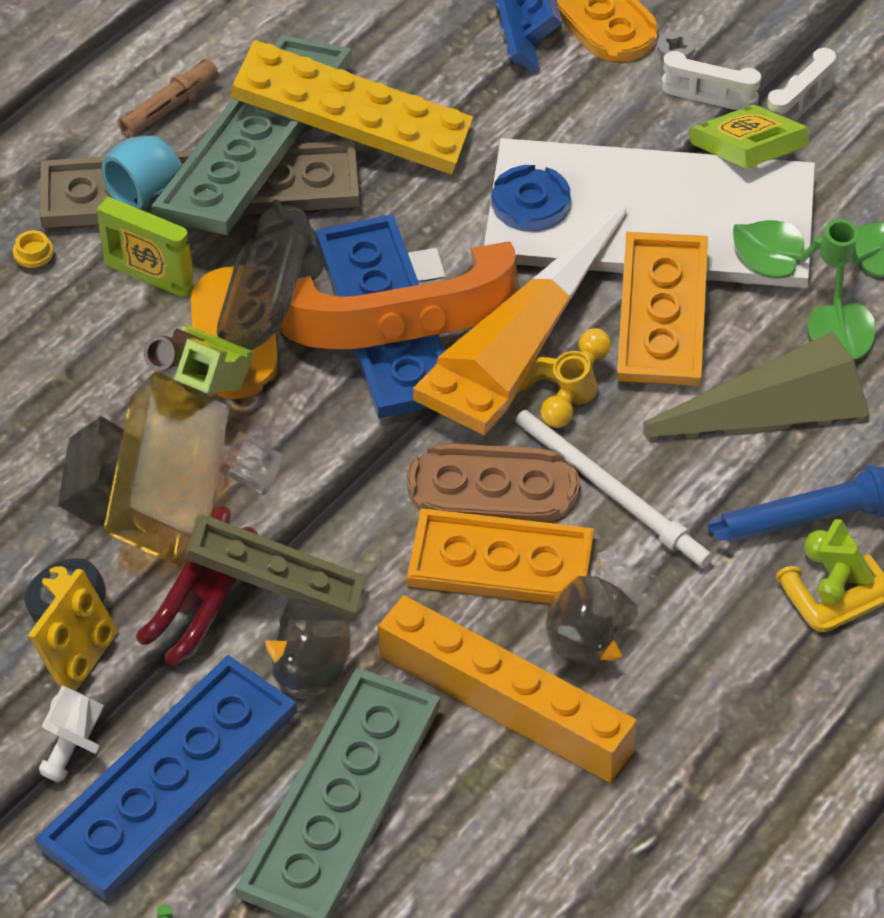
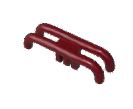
[136,505,258,667]

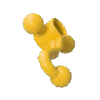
[517,328,611,429]

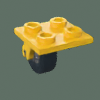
[24,558,119,691]

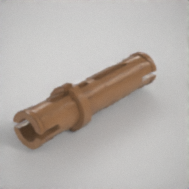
[117,58,219,139]

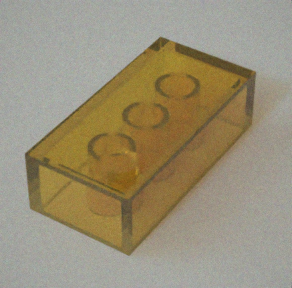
[103,371,230,567]

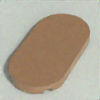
[407,443,579,523]

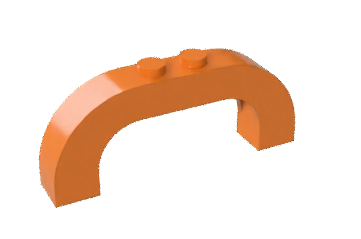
[270,241,519,349]

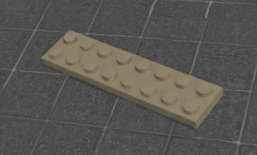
[40,140,360,228]

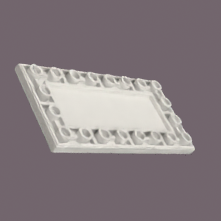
[484,138,815,288]

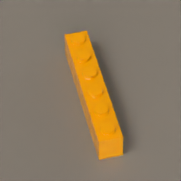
[378,595,637,783]

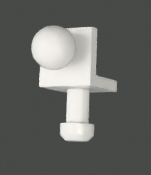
[39,685,104,782]

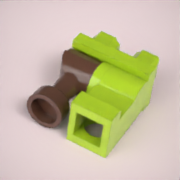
[143,325,253,393]

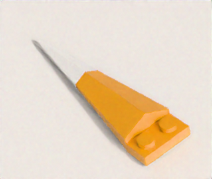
[413,204,626,435]

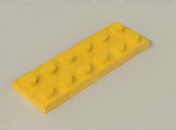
[230,40,473,175]

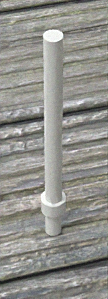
[516,410,713,568]

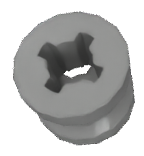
[656,31,695,76]

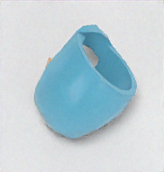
[102,135,181,211]

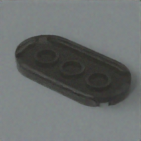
[216,218,307,351]

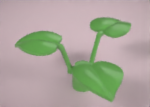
[733,219,884,361]

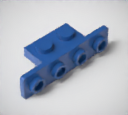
[494,0,563,73]

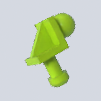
[804,519,874,604]

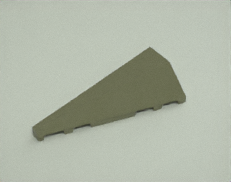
[643,331,870,443]

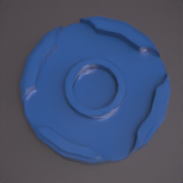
[491,164,571,231]

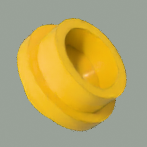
[13,230,54,268]

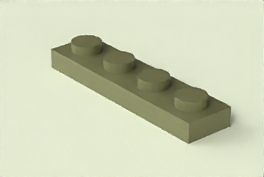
[184,513,366,621]

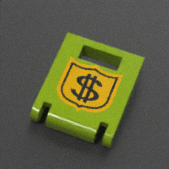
[689,104,809,169]
[96,196,194,297]

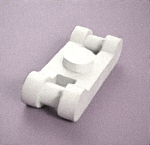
[767,48,836,122]
[662,51,761,110]

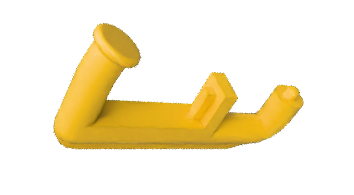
[776,554,884,632]

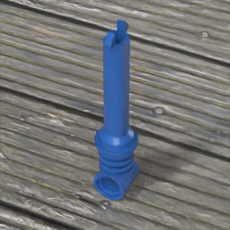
[707,464,884,543]

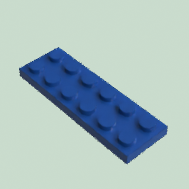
[315,214,445,419]
[35,655,297,900]

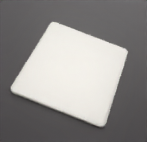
[408,248,445,281]

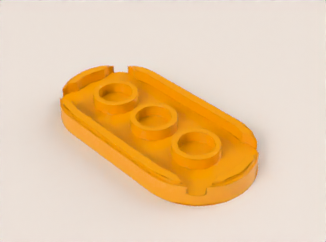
[557,0,657,62]
[191,266,278,399]

